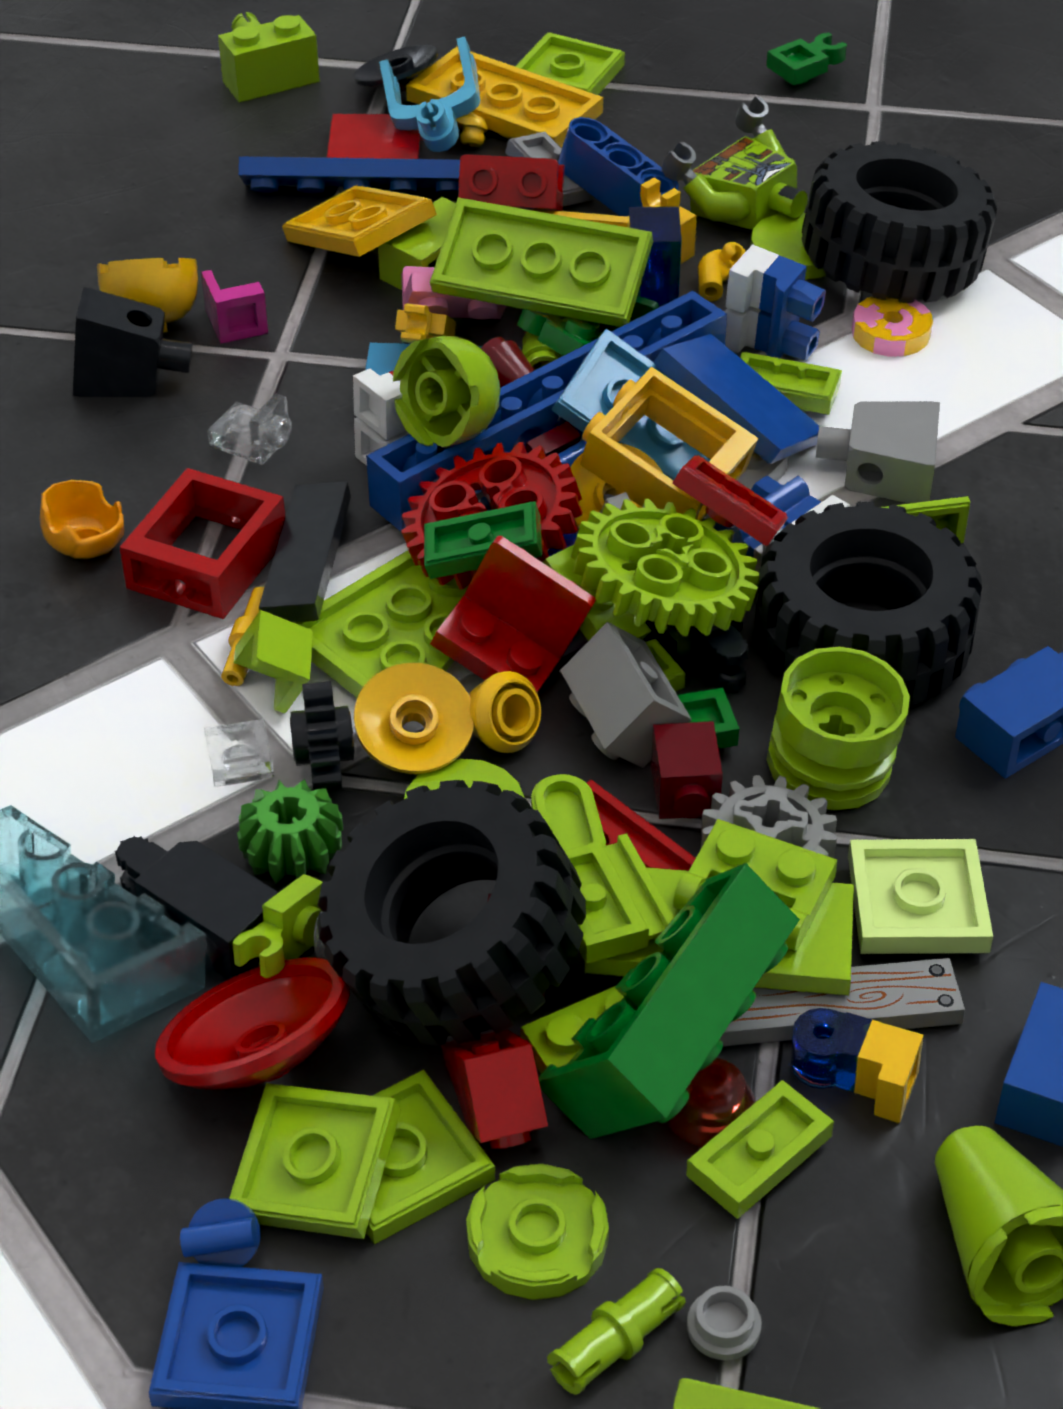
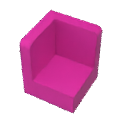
[201,270,268,344]

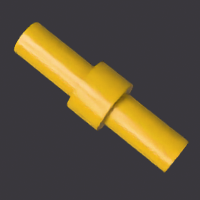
[221,587,265,686]

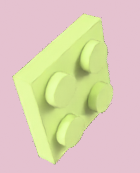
[848,839,993,954]

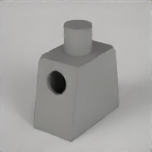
[816,401,940,504]

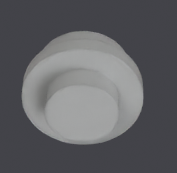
[687,1286,761,1360]

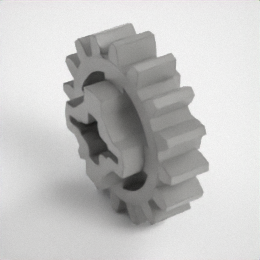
[701,775,838,858]

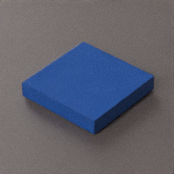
[149,1262,324,1409]

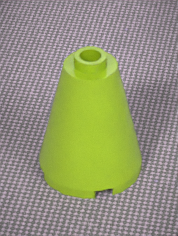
[935,1126,1063,1326]

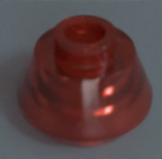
[667,1058,756,1147]

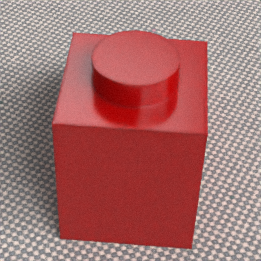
[441,1030,548,1149]

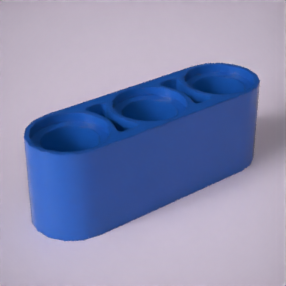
[558,117,679,216]

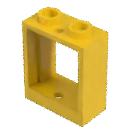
[580,366,759,521]

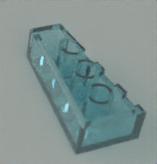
[0,805,206,1043]

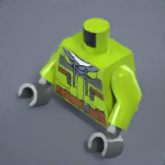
[662,96,808,230]

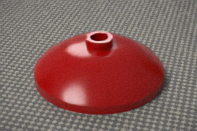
[155,957,350,1090]

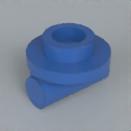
[180,1198,261,1267]

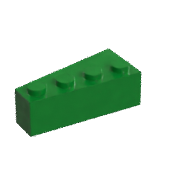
[539,863,800,1139]

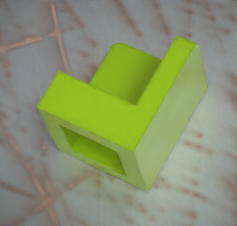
[234,610,313,714]

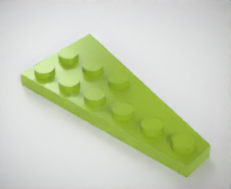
[293,550,470,698]

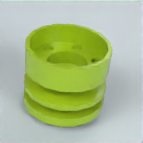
[766,646,910,811]

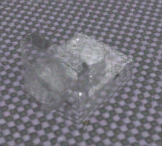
[208,394,292,465]

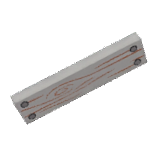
[720,958,965,1046]

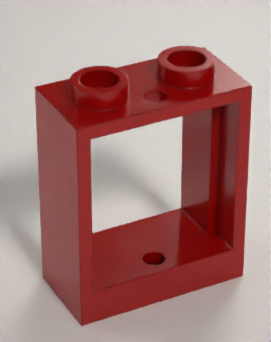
[120,468,285,619]

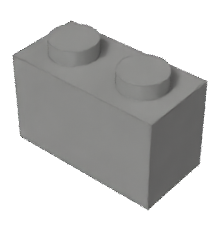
[560,622,692,768]

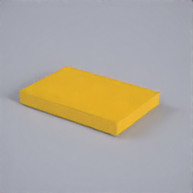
[282,185,437,257]

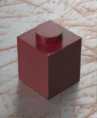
[651,721,723,819]

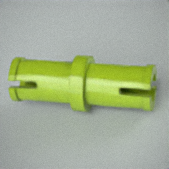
[547,1268,686,1395]

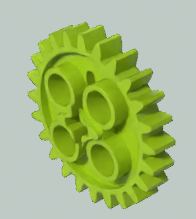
[571,499,759,636]

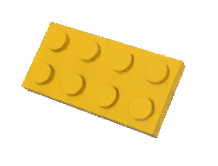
[406,46,603,148]

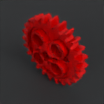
[401,442,583,590]

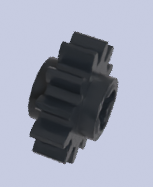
[290,681,355,790]

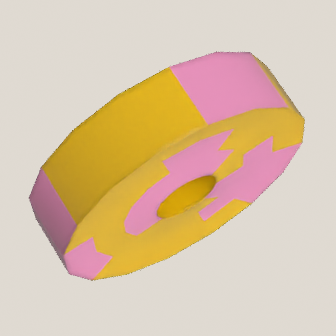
[852,296,933,357]

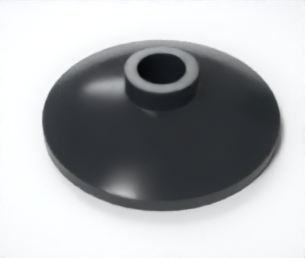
[354,45,439,92]

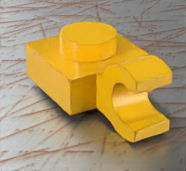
[395,303,456,344]

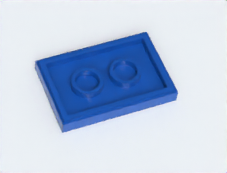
[653,334,819,464]

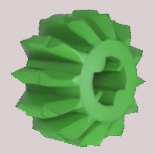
[237,779,343,884]

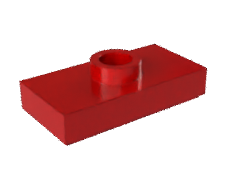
[672,455,789,547]

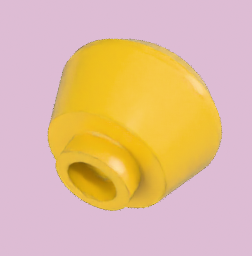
[469,671,541,753]

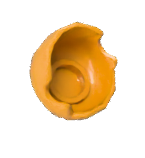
[39,480,124,559]

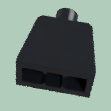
[72,287,193,397]

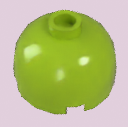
[393,336,501,447]

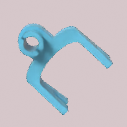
[379,36,481,152]

